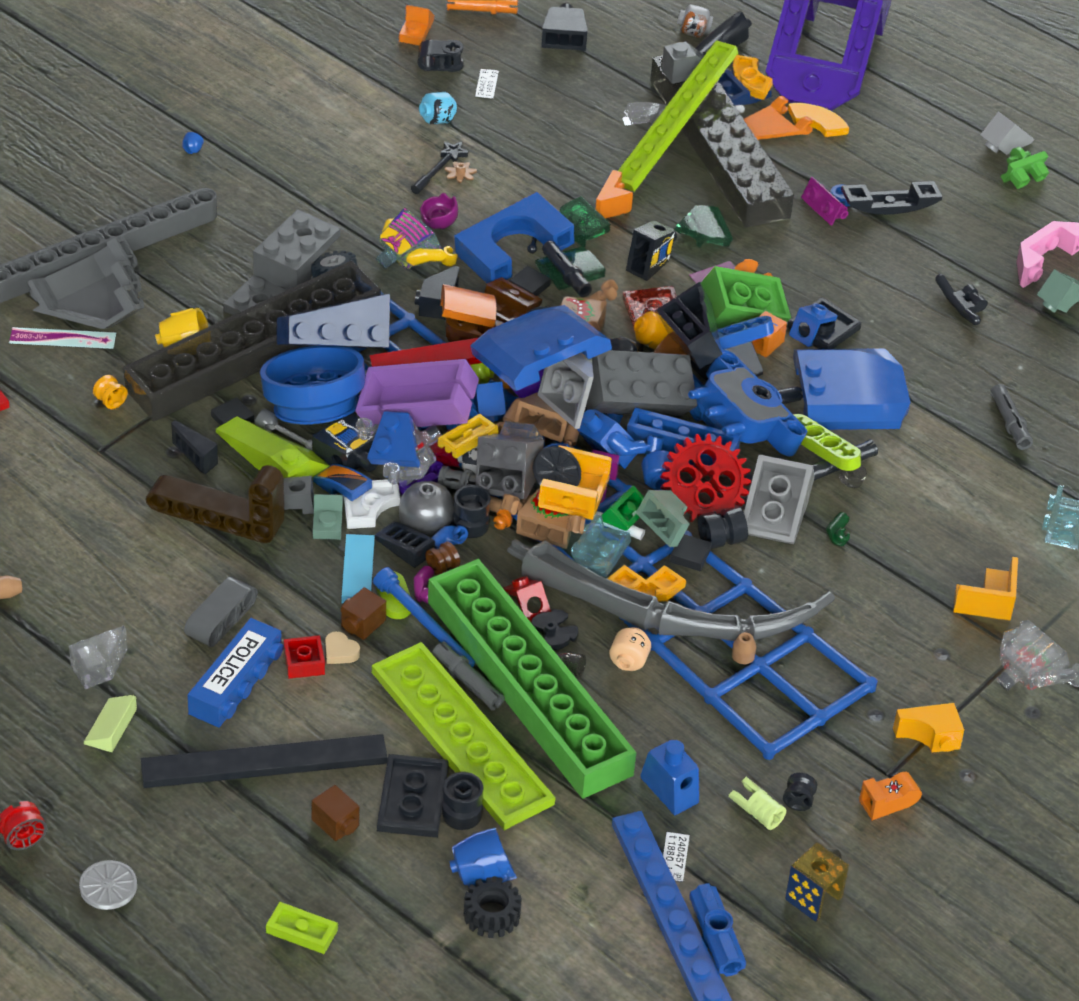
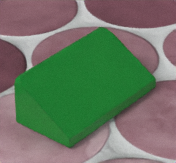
[598,486,644,531]

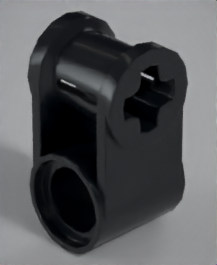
[418,39,464,72]

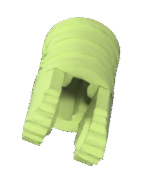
[728,777,786,830]

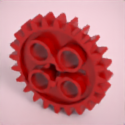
[660,434,751,522]

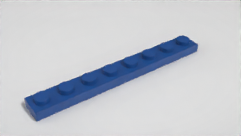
[612,811,732,1001]

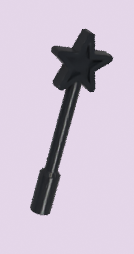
[411,142,468,194]

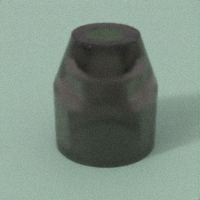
[557,651,586,677]

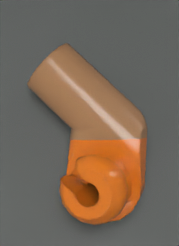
[490,495,513,530]

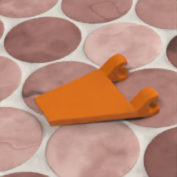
[732,96,813,141]

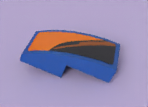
[313,464,372,501]

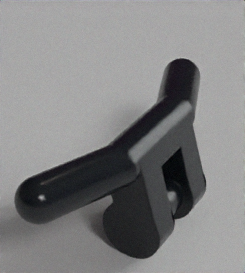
[935,274,988,325]

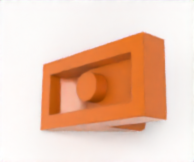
[399,5,434,45]
[595,170,633,220]

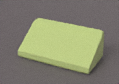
[84,695,137,752]

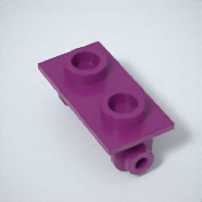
[801,177,848,225]

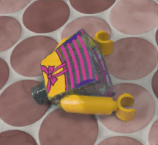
[376,208,458,270]

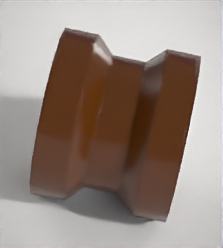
[425,541,460,576]

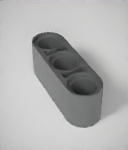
[184,576,258,647]

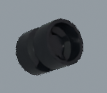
[453,485,491,538]
[698,506,748,549]
[442,772,484,830]

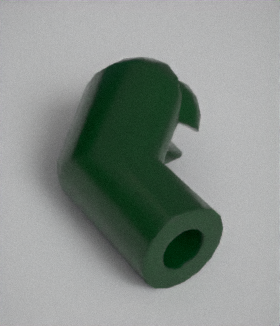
[826,512,850,546]

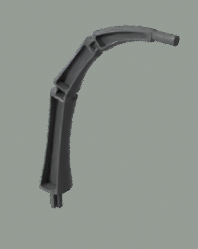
[507,539,835,641]

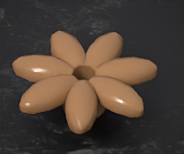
[445,161,477,183]

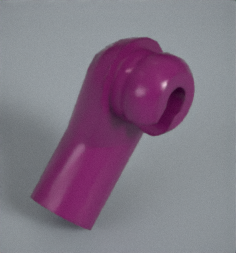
[413,566,434,603]

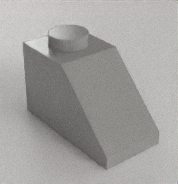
[980,111,1034,155]

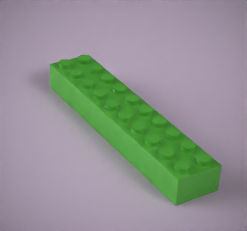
[428,559,636,799]

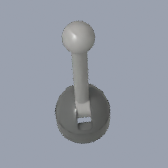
[254,408,312,450]

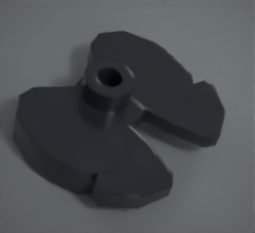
[532,609,579,650]

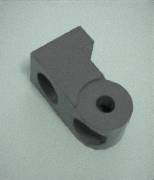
[284,476,315,514]

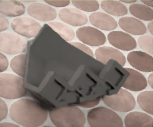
[27,236,145,329]

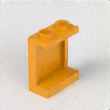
[538,445,612,520]

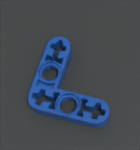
[717,316,774,350]

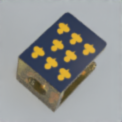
[785,842,849,921]

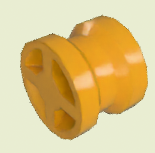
[93,375,128,409]

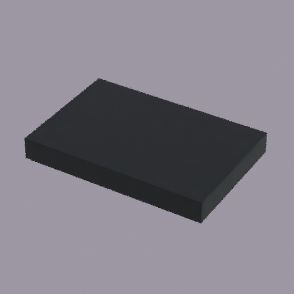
[377,754,449,838]

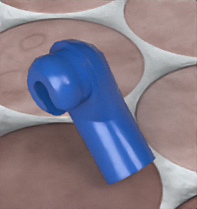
[431,526,468,549]

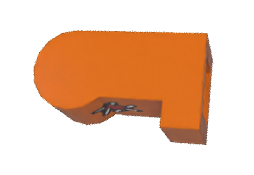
[859,772,922,820]

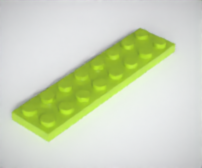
[372,642,555,830]

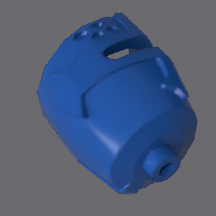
[449,827,517,887]

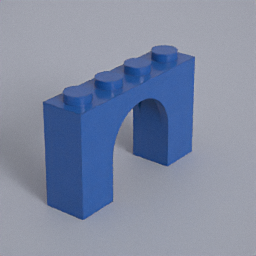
[454,192,574,283]

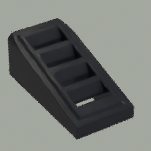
[171,420,218,474]
[375,521,435,568]

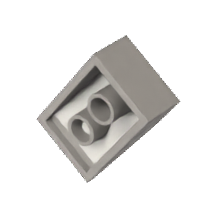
[537,353,594,429]
[744,455,815,544]

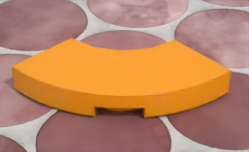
[733,55,773,100]
[788,103,849,137]

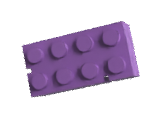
[356,359,479,431]

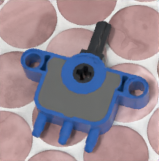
[688,350,807,456]

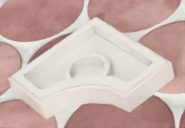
[343,479,400,529]

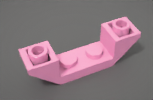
[1017,221,1079,288]

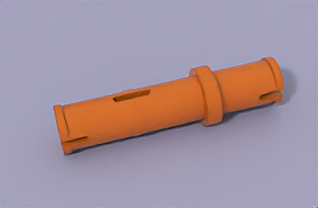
[447,0,518,14]

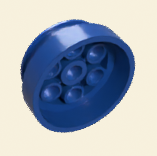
[260,346,366,424]

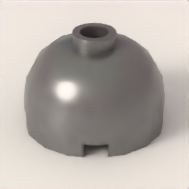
[399,481,454,536]

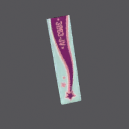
[9,327,116,349]

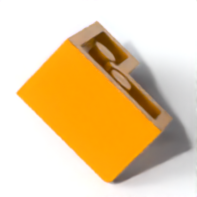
[954,557,1018,620]

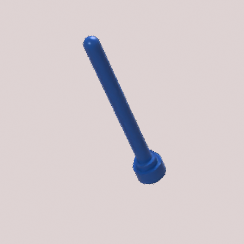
[373,567,475,668]

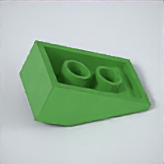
[701,266,791,328]

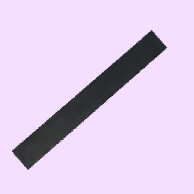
[141,734,388,788]

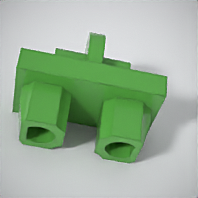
[1001,147,1049,189]

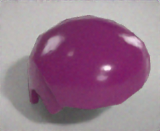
[420,193,458,229]

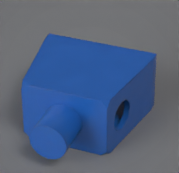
[640,740,699,816]

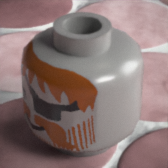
[677,4,713,38]

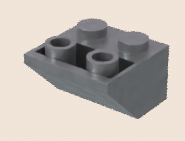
[476,434,544,499]

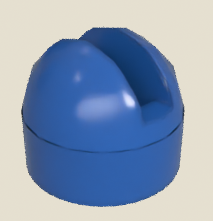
[182,132,204,154]

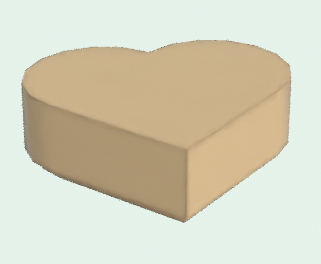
[325,632,360,664]

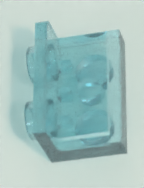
[1042,485,1079,550]
[571,515,631,577]

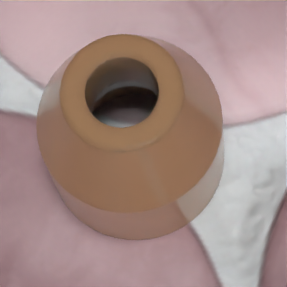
[0,575,22,599]
[732,632,756,664]

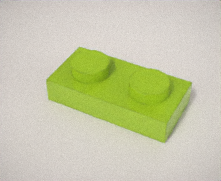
[266,902,338,954]

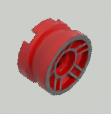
[0,801,47,850]

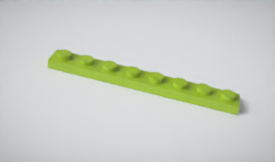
[618,41,738,192]

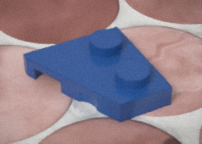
[367,411,420,468]

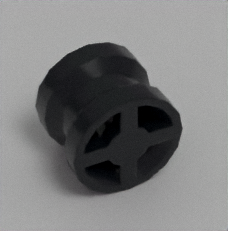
[783,773,818,811]

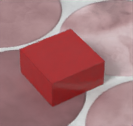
[283,635,325,679]

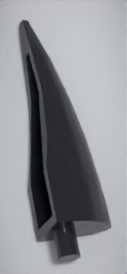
[695,11,752,55]

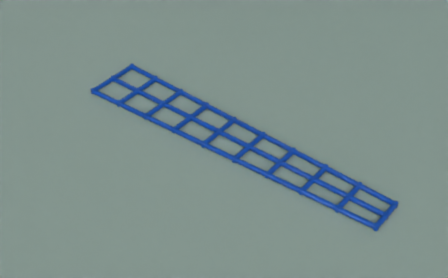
[295,273,877,760]

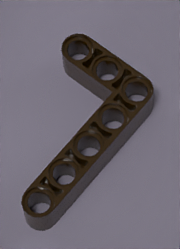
[145,465,284,543]

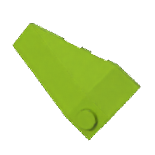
[216,417,329,480]

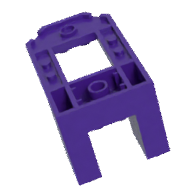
[766,0,892,111]

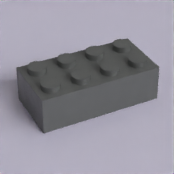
[586,350,697,417]

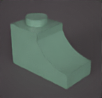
[1037,269,1079,313]
[636,490,690,547]

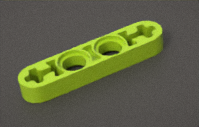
[793,414,861,471]

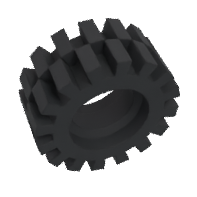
[464,877,522,938]

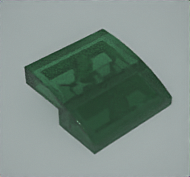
[535,247,606,290]

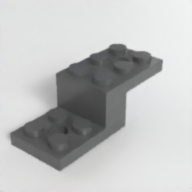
[223,209,341,331]

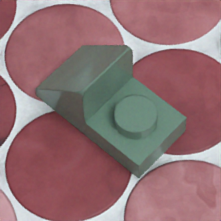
[313,494,343,540]

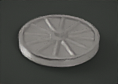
[79,860,137,910]

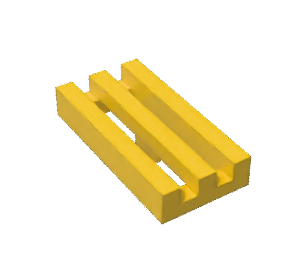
[437,414,498,458]

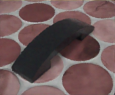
[841,181,943,215]

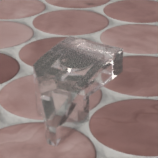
[623,102,667,125]

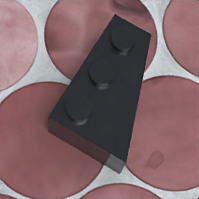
[656,282,723,369]

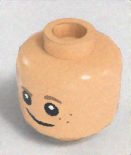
[609,627,651,671]

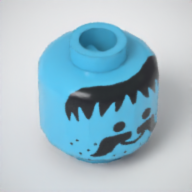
[419,92,457,125]

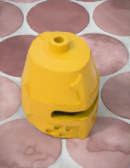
[155,308,210,355]

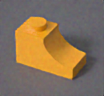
[893,703,964,753]

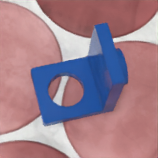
[789,303,838,347]

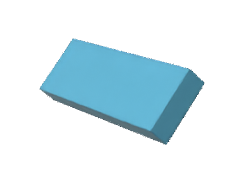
[342,534,375,603]

